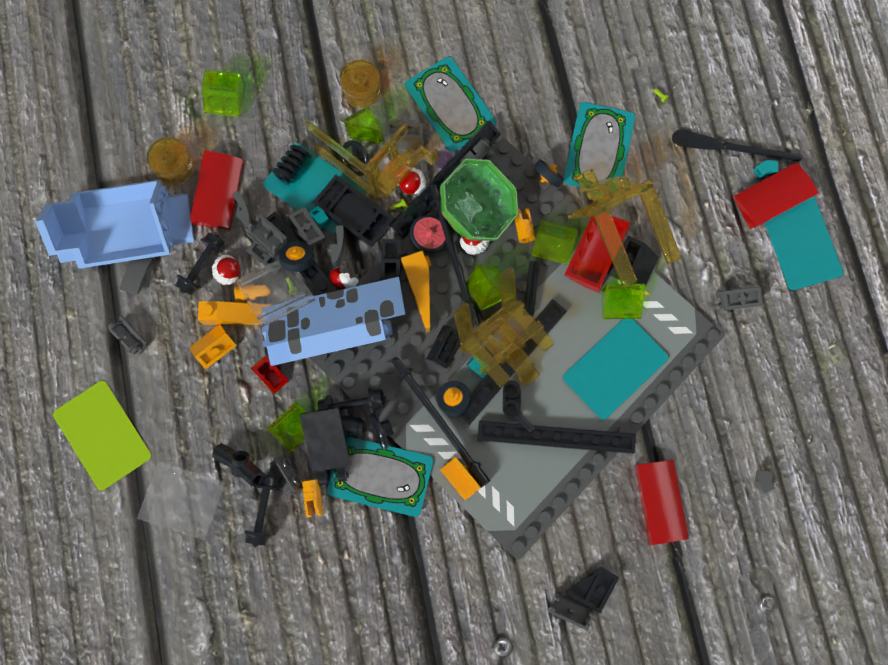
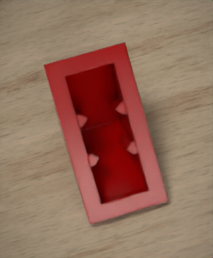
[251,355,289,394]

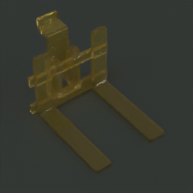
[305,120,439,199]
[568,169,681,287]
[453,266,554,387]

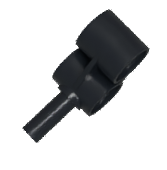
[503,380,535,433]

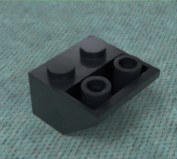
[608,235,659,291]

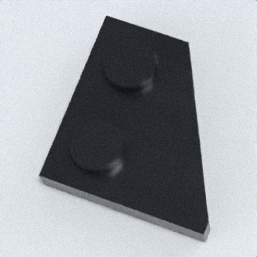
[565,567,619,614]

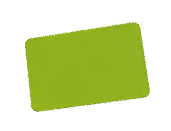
[53,381,151,491]

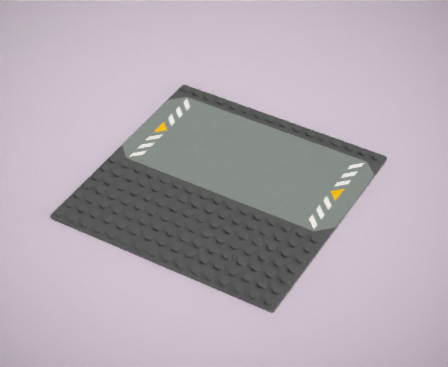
[309,138,724,560]

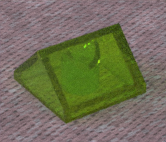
[344,106,384,145]
[531,220,577,265]
[466,263,516,311]
[601,284,645,319]
[266,401,307,453]

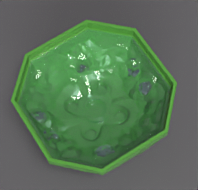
[440,158,519,241]

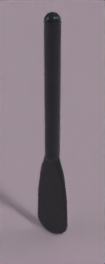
[672,130,802,162]

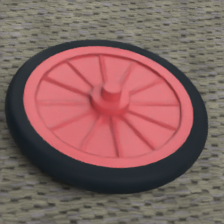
[410,215,447,253]

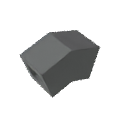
[755,470,775,494]

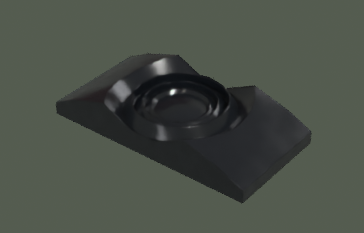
[312,174,395,248]

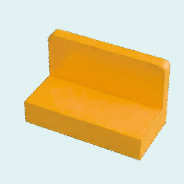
[189,324,237,369]
[440,457,481,501]

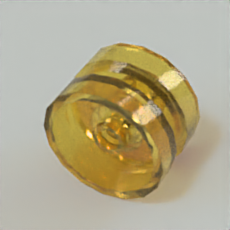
[340,59,381,108]
[147,137,194,185]

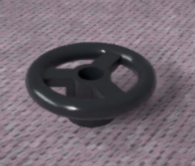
[341,140,370,177]
[369,413,394,450]

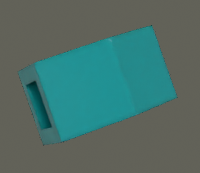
[753,160,778,179]
[309,206,329,229]
[466,356,491,379]

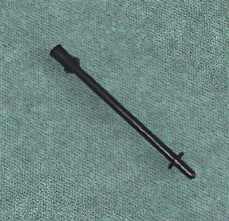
[430,184,481,327]
[392,357,491,488]

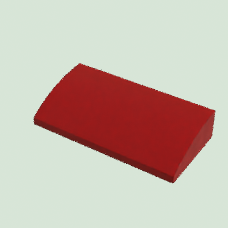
[190,150,244,230]
[733,162,819,229]
[564,209,630,293]
[635,460,689,545]

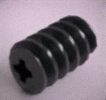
[272,144,312,186]

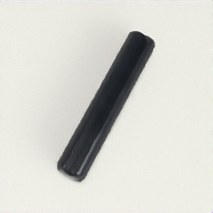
[523,261,540,317]

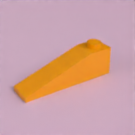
[401,251,431,332]
[198,301,273,325]

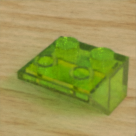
[202,70,246,117]

